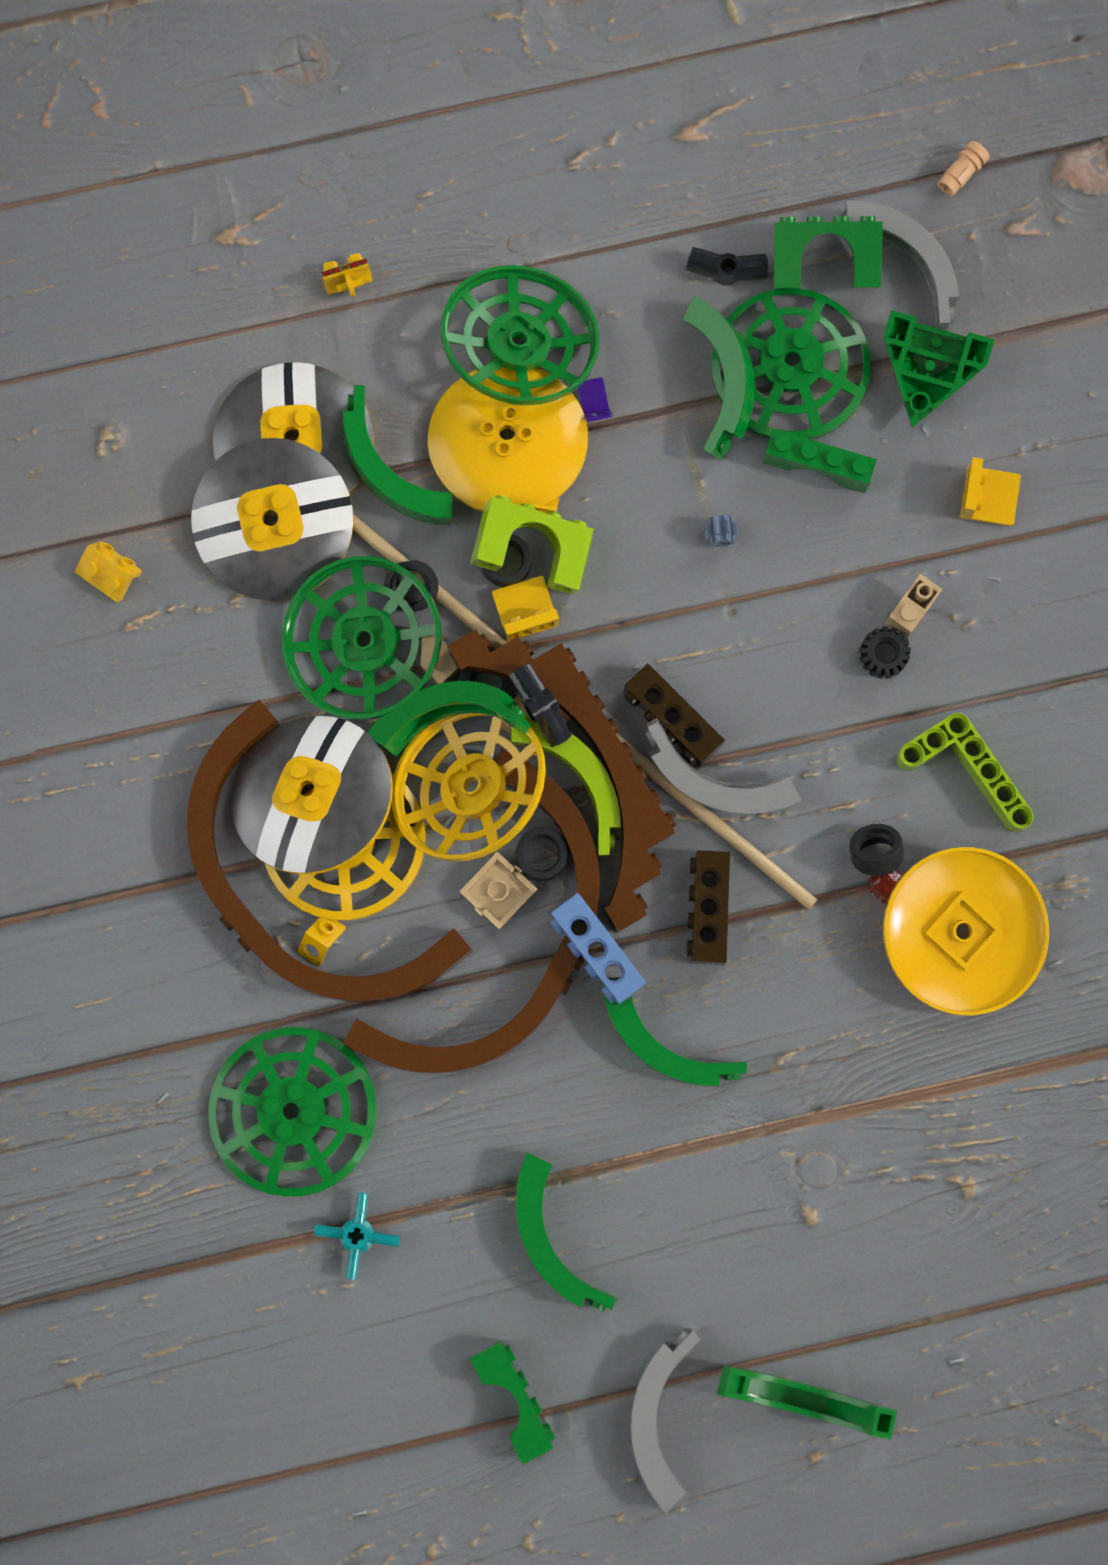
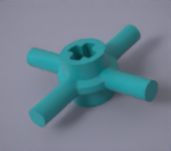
[314,1192,400,1280]

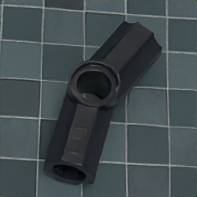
[686,247,768,286]
[509,664,572,748]

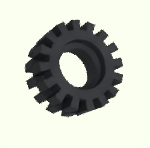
[859,626,911,679]

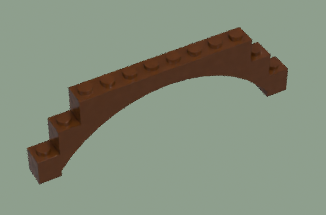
[447,629,676,933]

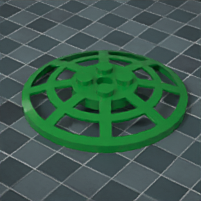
[441,265,600,405]
[711,288,871,440]
[282,556,442,720]
[209,1027,377,1197]

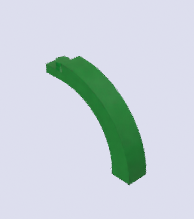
[682,295,755,460]
[342,385,452,526]
[367,681,531,757]
[601,977,747,1087]
[516,1153,617,1312]
[716,1365,897,1440]

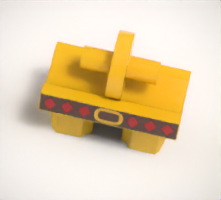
[321,253,373,297]

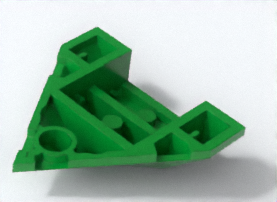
[883,310,995,428]

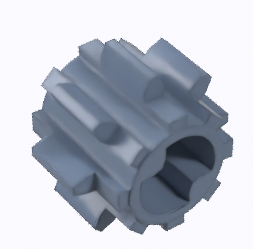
[705,515,738,547]

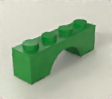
[763,429,877,493]
[470,1340,556,1465]

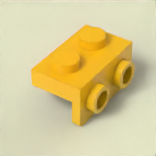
[74,541,142,602]

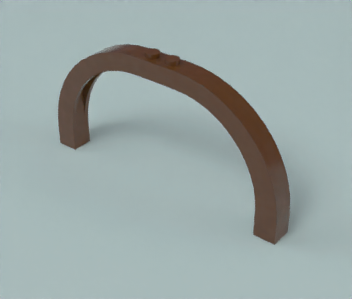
[187,699,473,1003]
[343,749,600,1074]

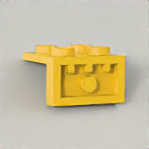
[959,457,1021,527]
[492,576,559,642]

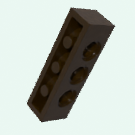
[624,663,725,767]
[687,850,730,965]

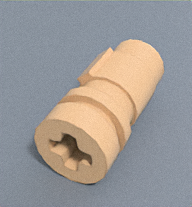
[938,141,990,196]

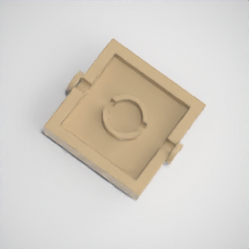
[459,852,538,930]

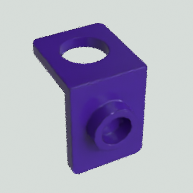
[578,377,613,422]

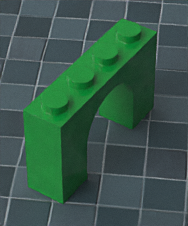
[773,216,883,288]

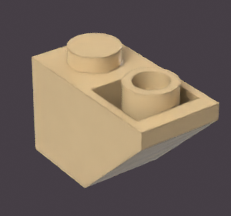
[885,574,943,639]
[421,624,460,685]

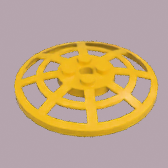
[392,713,546,862]
[264,772,426,921]

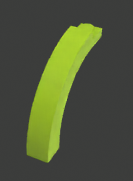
[510,716,621,857]

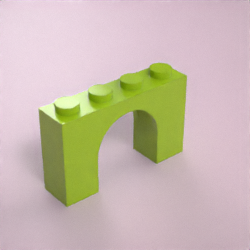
[470,495,594,595]

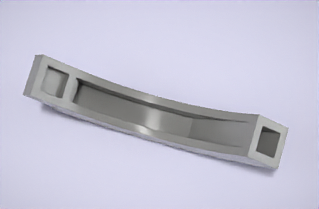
[843,200,959,331]
[645,718,802,814]
[630,1329,701,1513]

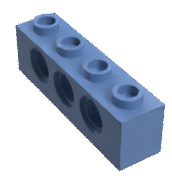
[550,893,646,1005]

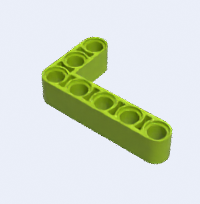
[896,713,1034,833]

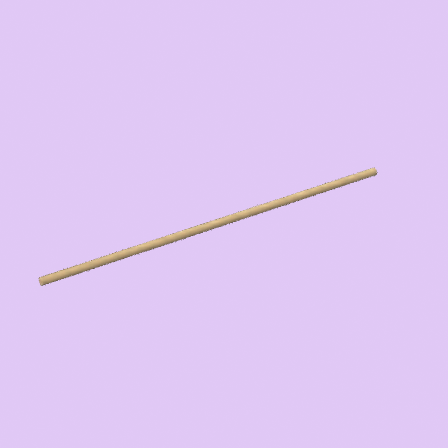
[353,514,818,910]

